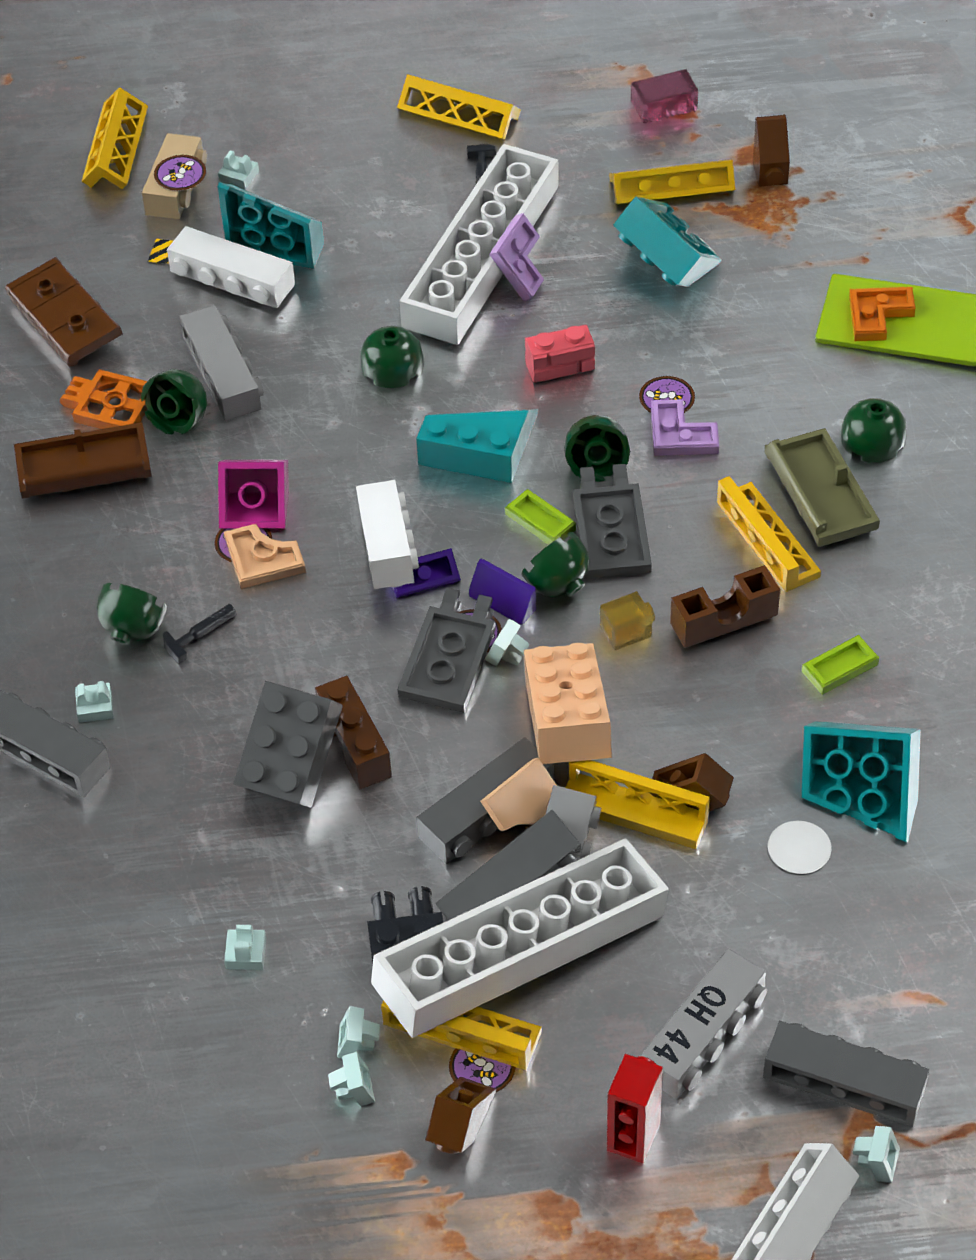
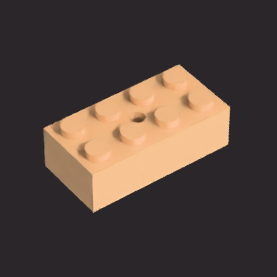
[524,643,612,764]

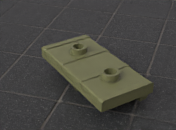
[764,428,880,547]

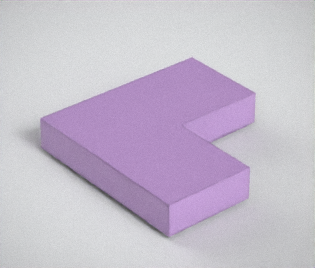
[489,213,544,301]
[651,399,719,456]

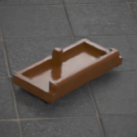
[5,257,123,367]
[14,422,152,499]

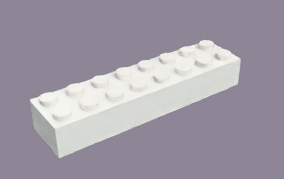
[399,144,559,345]
[371,838,669,1038]

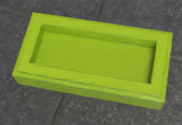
[505,489,576,545]
[802,635,879,695]

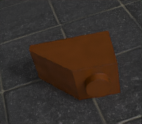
[753,115,790,187]
[649,753,734,811]
[425,1076,496,1154]

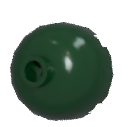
[360,326,424,389]
[141,369,207,435]
[841,398,907,463]
[564,415,631,482]
[521,532,590,597]
[97,583,168,645]

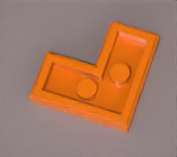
[849,287,916,341]

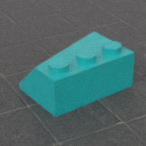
[217,182,324,269]
[613,196,722,287]
[416,409,538,483]
[802,721,921,843]

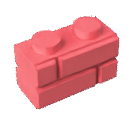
[525,325,595,383]

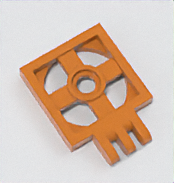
[59,369,148,429]

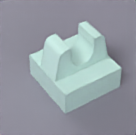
[218,150,259,190]
[485,619,529,667]
[75,681,114,723]
[224,925,266,970]
[337,1006,380,1058]
[328,1052,375,1107]
[853,1126,900,1183]

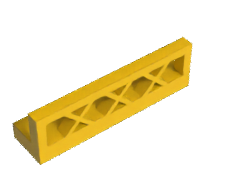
[397,74,521,140]
[81,87,148,189]
[609,160,736,204]
[717,476,821,592]
[565,760,710,850]
[381,1000,542,1070]

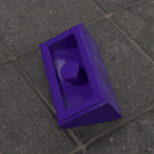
[392,548,461,598]
[469,558,536,625]

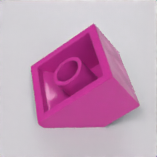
[218,460,289,528]

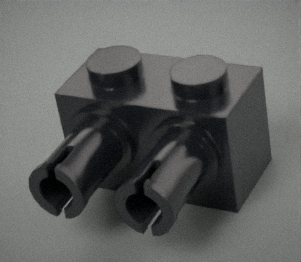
[367,886,444,966]

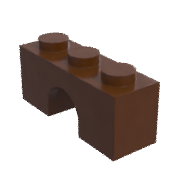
[670,565,780,648]
[315,675,392,790]

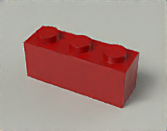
[607,1053,663,1164]

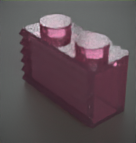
[631,69,698,124]

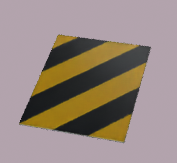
[147,239,173,264]

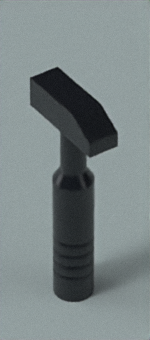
[467,144,497,184]
[163,604,236,664]

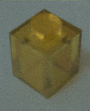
[600,591,655,651]

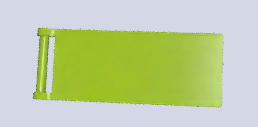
[815,274,976,367]

